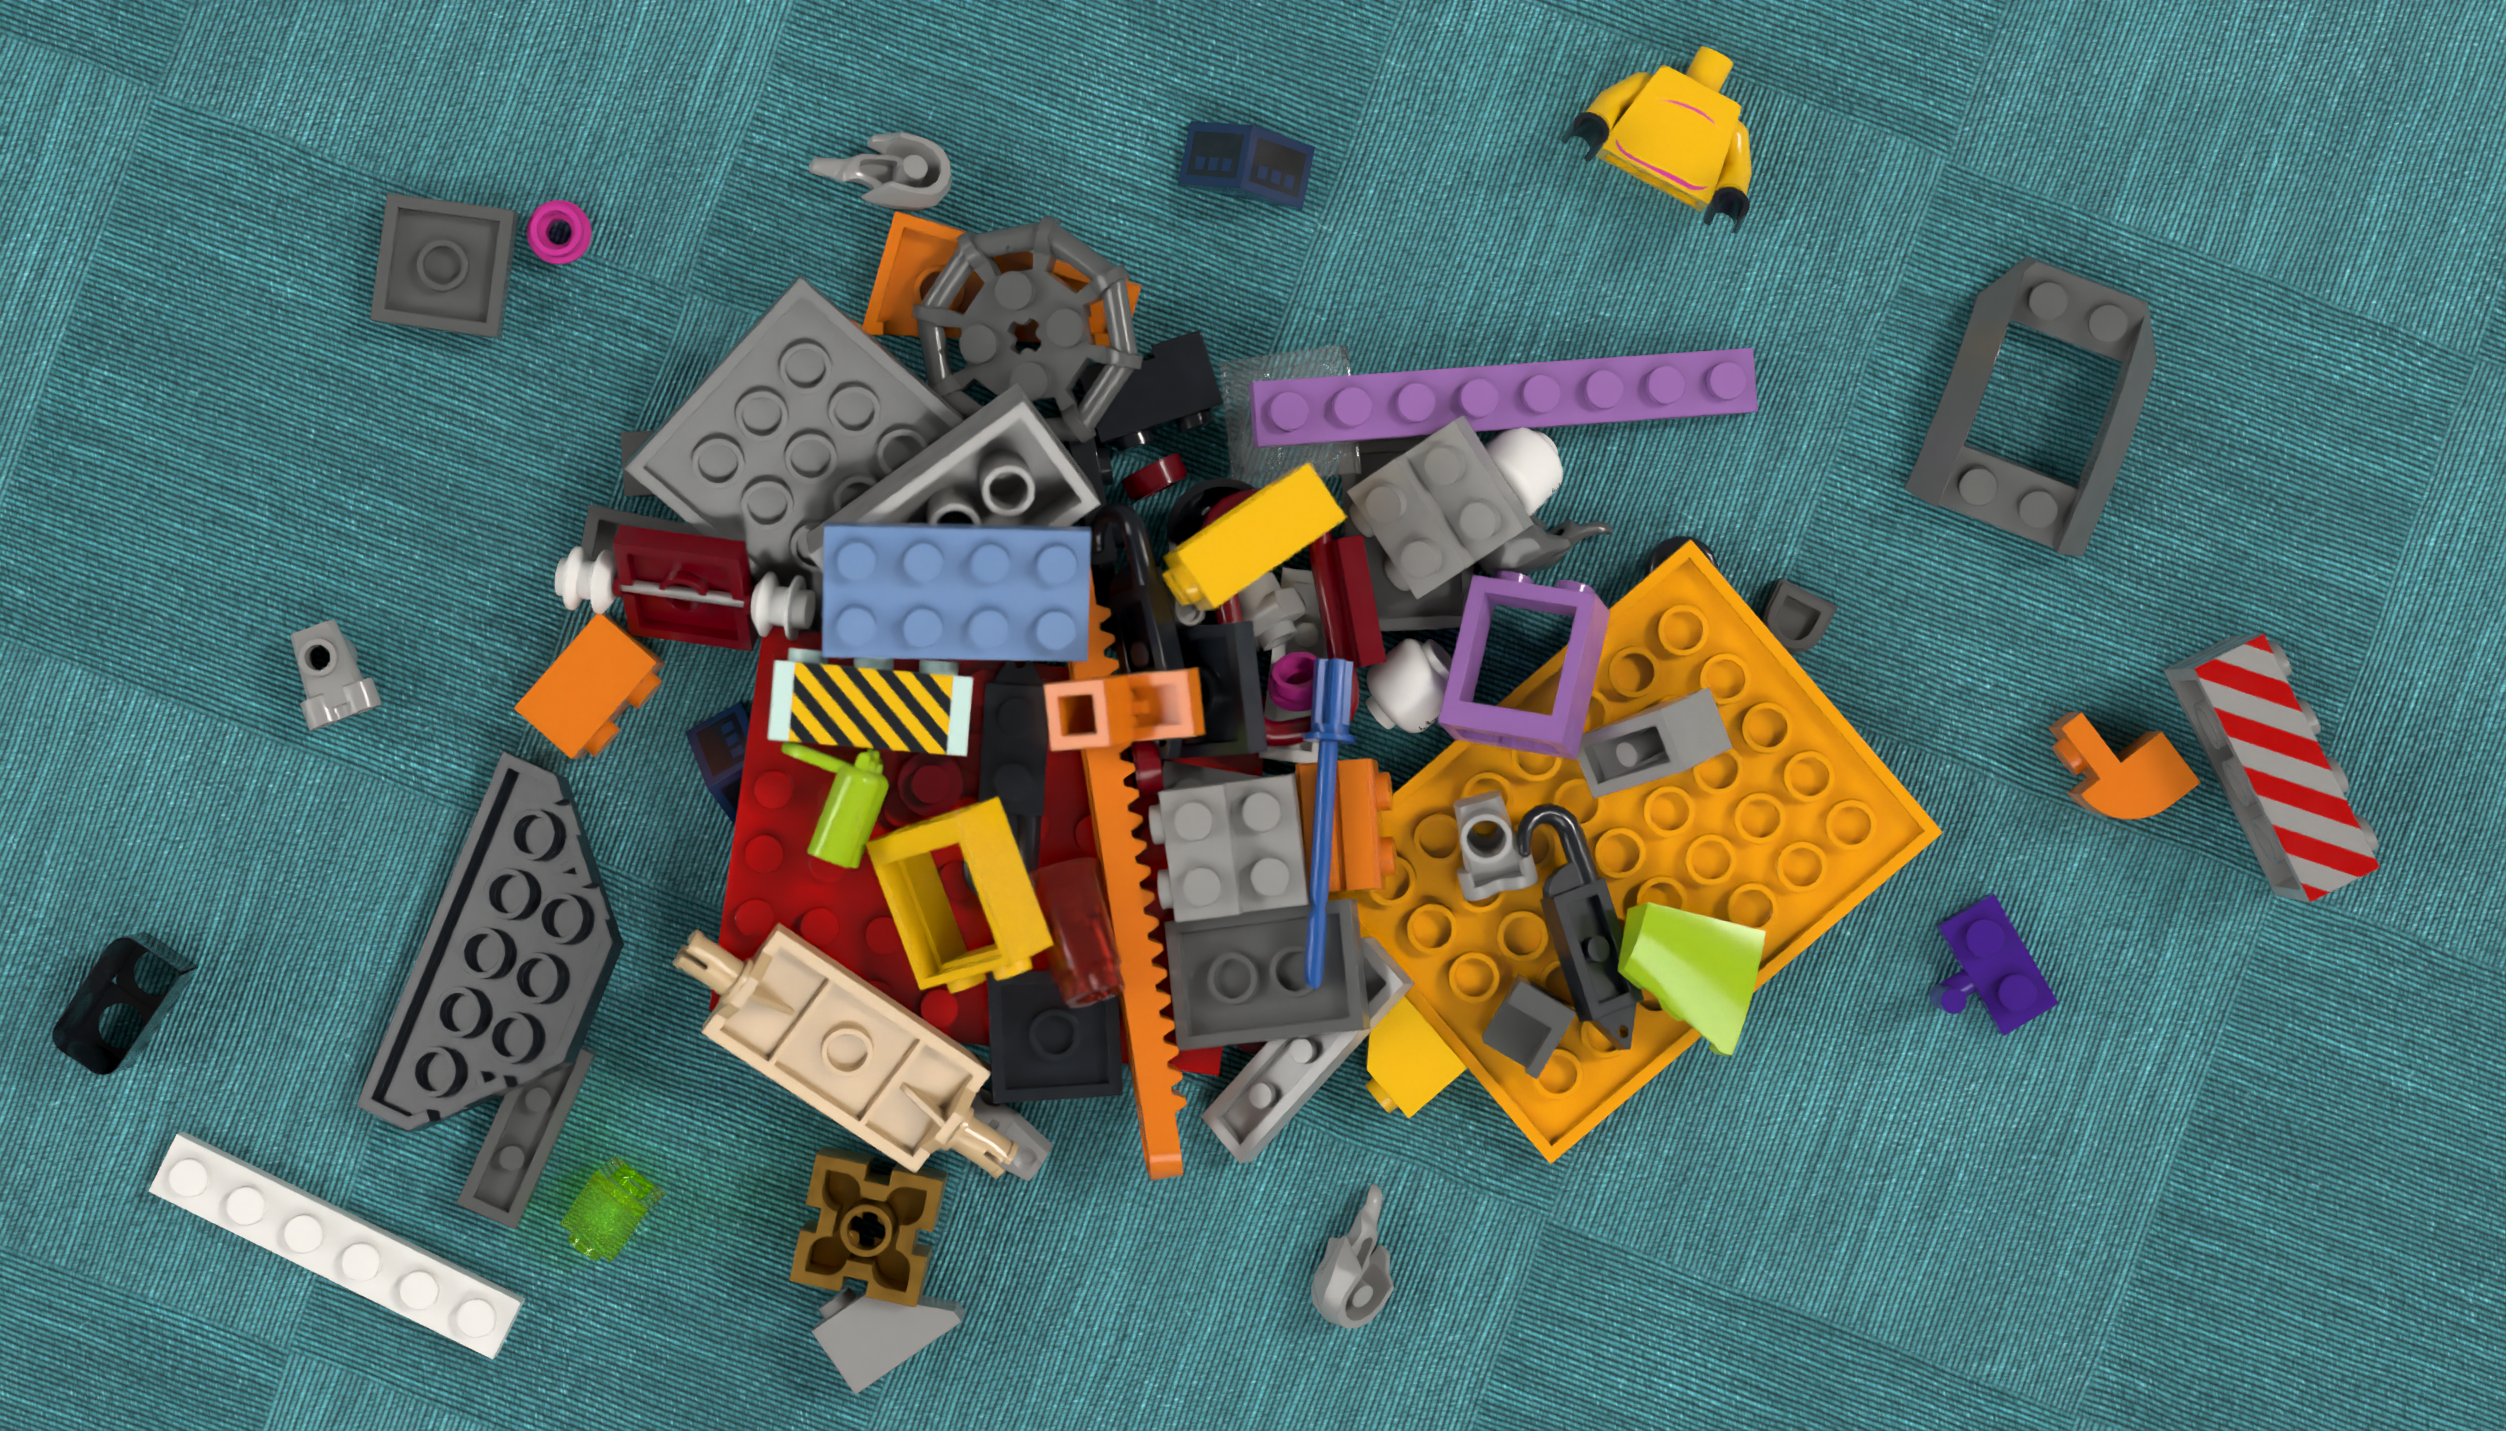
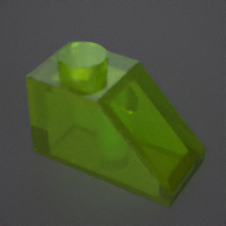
[560,1155,667,1263]

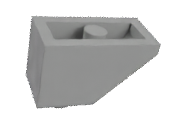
[1577,687,1733,799]
[811,1286,965,1395]

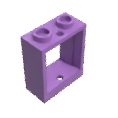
[1438,571,1610,760]

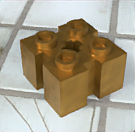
[789,1145,949,1308]

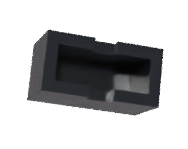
[1080,330,1224,453]

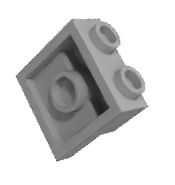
[1347,415,1534,600]
[1149,773,1310,922]

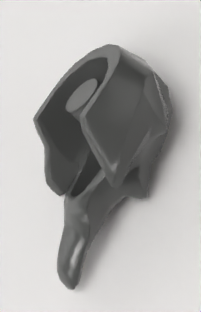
[1477,514,1614,577]

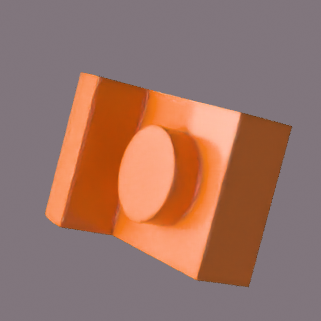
[1044,668,1205,751]
[2048,712,2201,819]

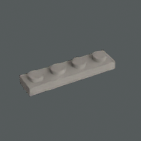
[1200,937,1415,1163]

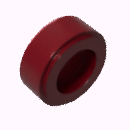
[1121,453,1188,503]
[1127,740,1164,798]

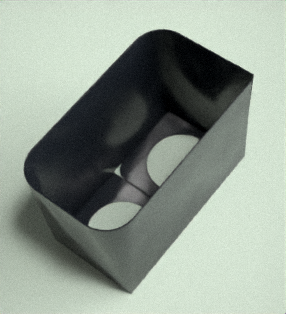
[52,931,199,1075]

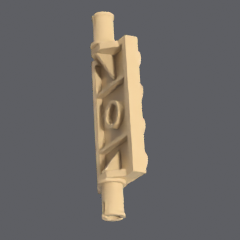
[673,923,1019,1179]

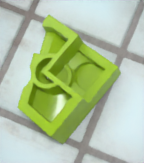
[1617,902,1766,1057]

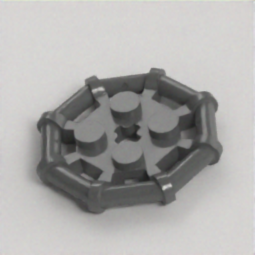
[911,215,1143,443]

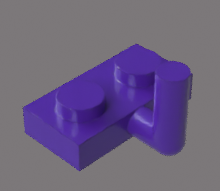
[1929,893,2059,1036]

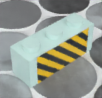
[767,648,973,756]

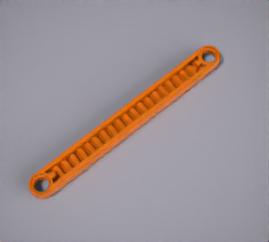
[1067,567,1187,1181]

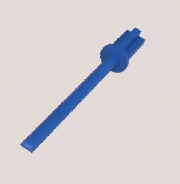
[1303,658,1355,989]

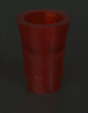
[1028,857,1125,1008]

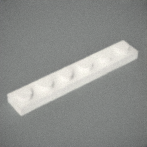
[149,1131,526,1359]

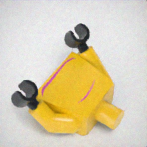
[1561,46,1752,234]

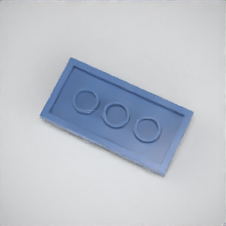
[822,522,1091,661]

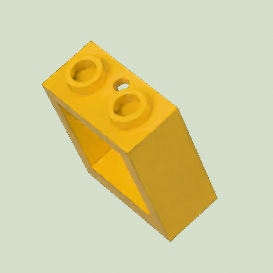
[1162,462,1346,611]
[865,797,1053,993]

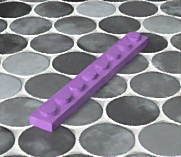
[1248,348,1758,449]

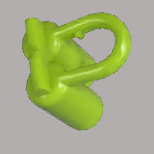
[781,741,889,869]

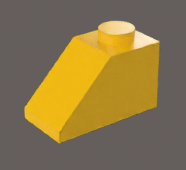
[1365,995,1467,1118]

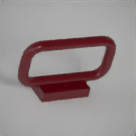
[1203,487,1386,746]

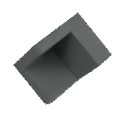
[1482,973,1576,1079]

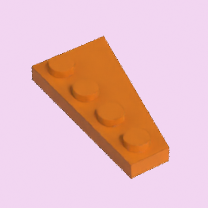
[862,210,1142,346]

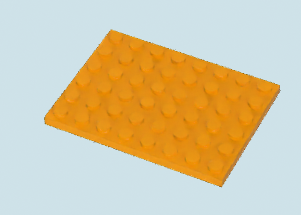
[1327,539,1943,1164]

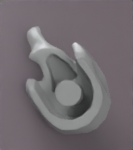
[808,132,952,213]
[1311,1184,1394,1329]

